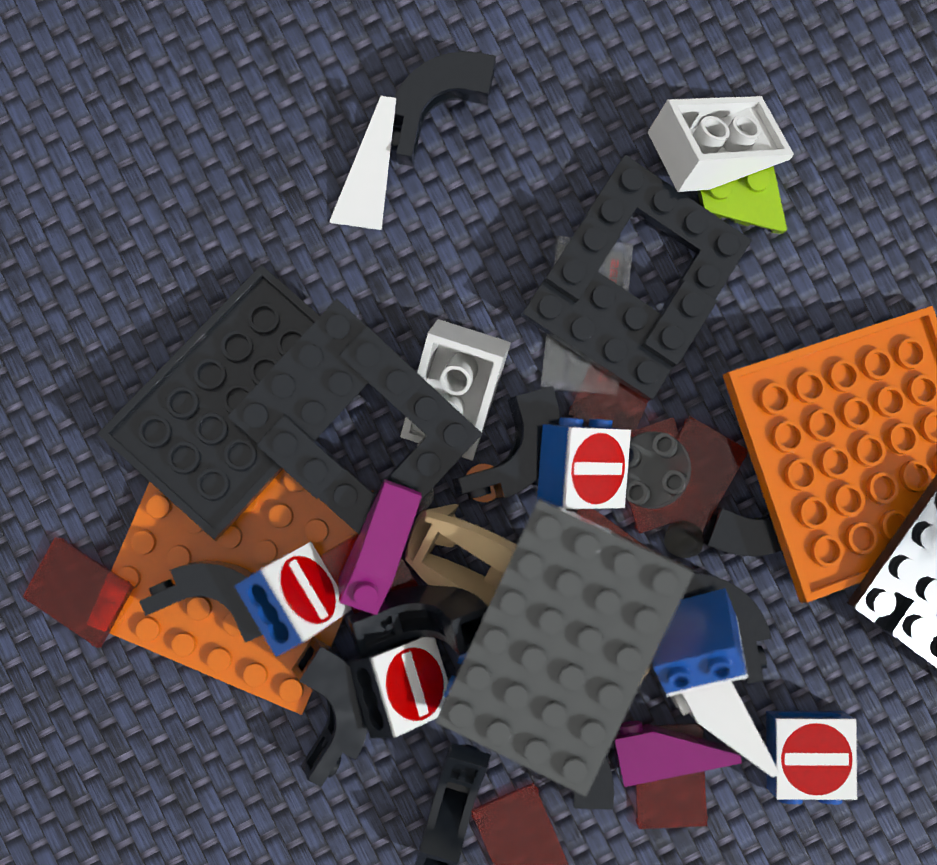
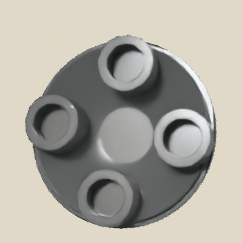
[626,431,692,509]

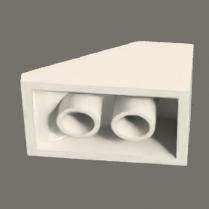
[648,96,794,192]
[400,319,511,461]
[670,682,780,777]

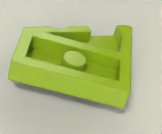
[697,166,787,234]

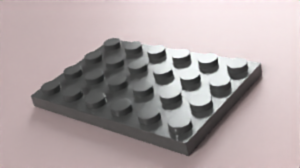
[435,498,694,797]

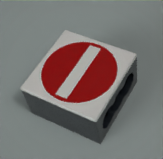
[348,637,448,739]

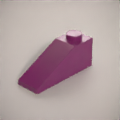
[338,479,422,615]
[613,720,742,787]

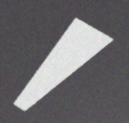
[329,96,396,230]

